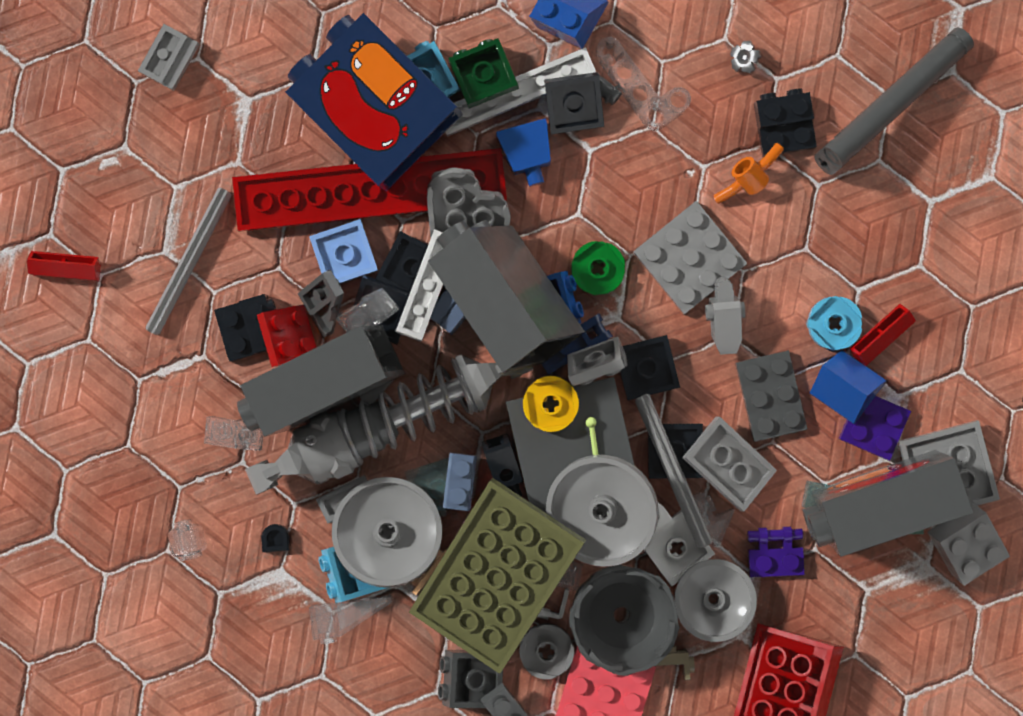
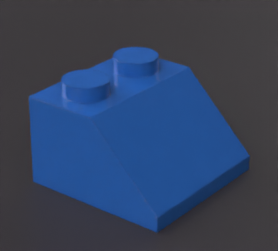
[529,0,609,49]

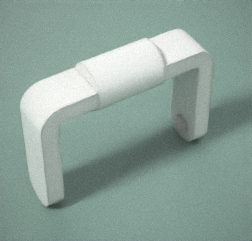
[537,589,569,620]

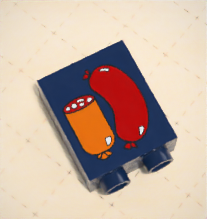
[285,13,463,191]

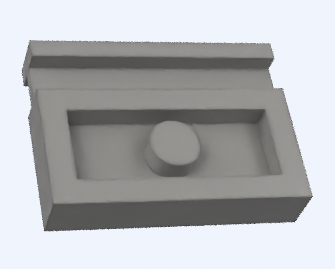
[138,24,200,91]

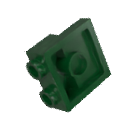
[448,38,519,109]

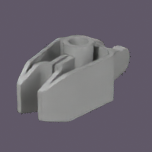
[705,276,745,355]

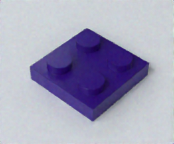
[839,396,911,461]

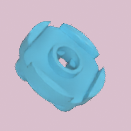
[806,296,862,351]

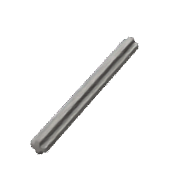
[146,188,231,335]
[635,394,712,548]

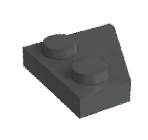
[297,270,344,338]

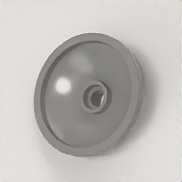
[674,559,757,642]

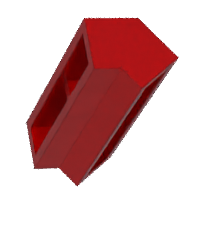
[27,251,101,281]
[850,304,916,366]

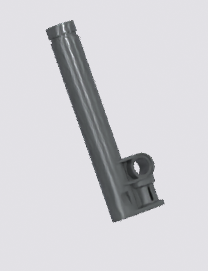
[814,27,974,175]

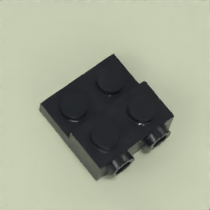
[754,88,817,157]
[214,294,276,362]

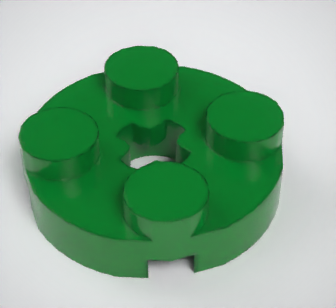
[571,241,625,296]

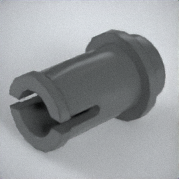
[598,73,622,105]

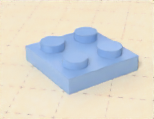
[309,219,378,284]

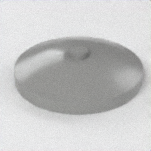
[546,455,659,567]
[332,477,442,588]

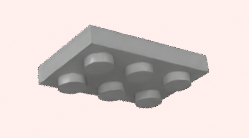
[682,417,777,512]

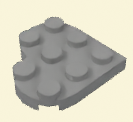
[427,168,511,237]

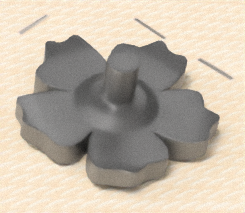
[730,41,762,74]

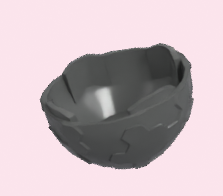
[569,564,679,676]

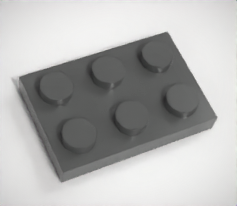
[735,350,807,442]

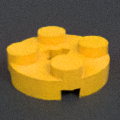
[523,376,579,432]

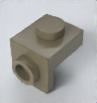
[656,646,695,680]

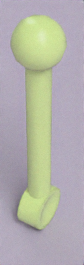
[586,417,599,455]

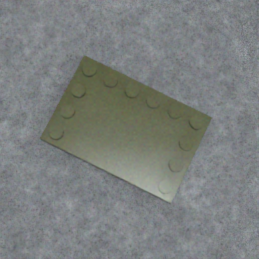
[409,478,586,674]

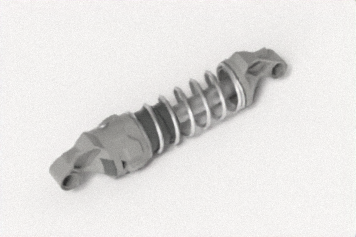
[245,354,534,495]

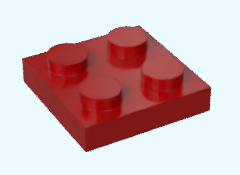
[257,304,317,367]

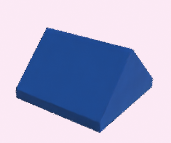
[810,350,887,424]

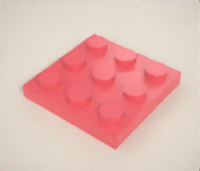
[556,645,656,716]

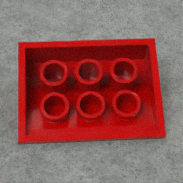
[734,623,844,716]

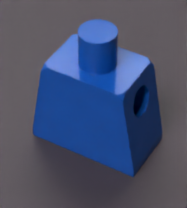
[496,118,551,187]

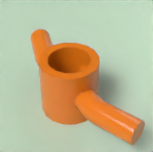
[714,143,784,204]

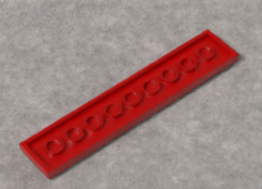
[232,148,507,232]

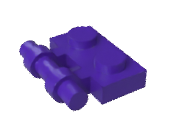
[747,526,805,577]

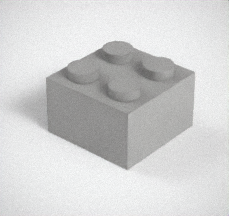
[927,503,1010,586]

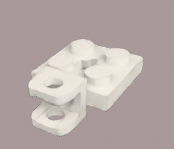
[644,503,715,586]

